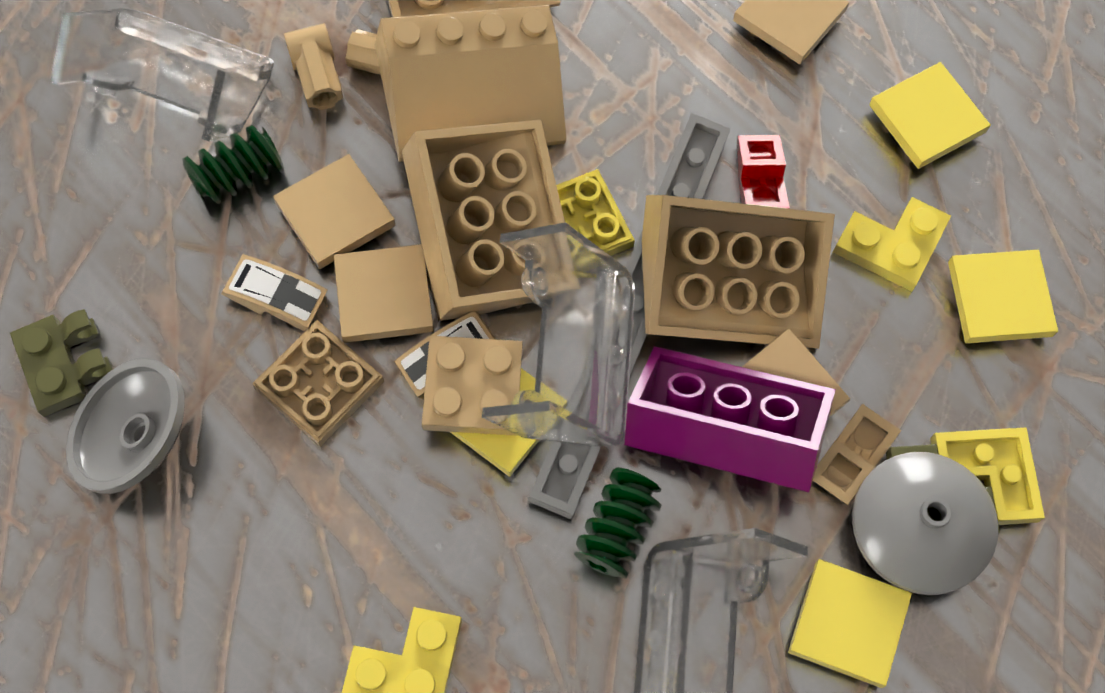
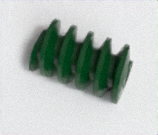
[182,125,284,206]
[574,467,662,579]

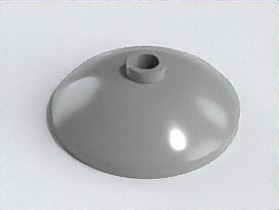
[66,358,184,494]
[852,452,998,595]

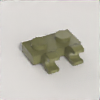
[10,309,113,417]

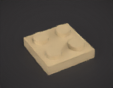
[422,336,523,436]

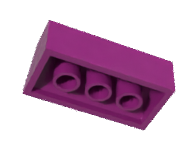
[624,346,836,492]

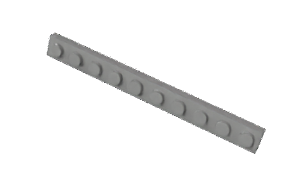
[528,113,731,519]

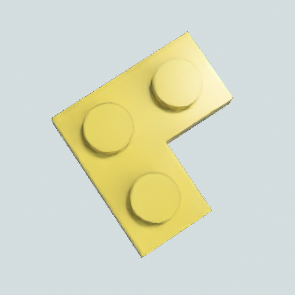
[833,197,951,292]
[930,427,1045,525]
[342,607,462,693]

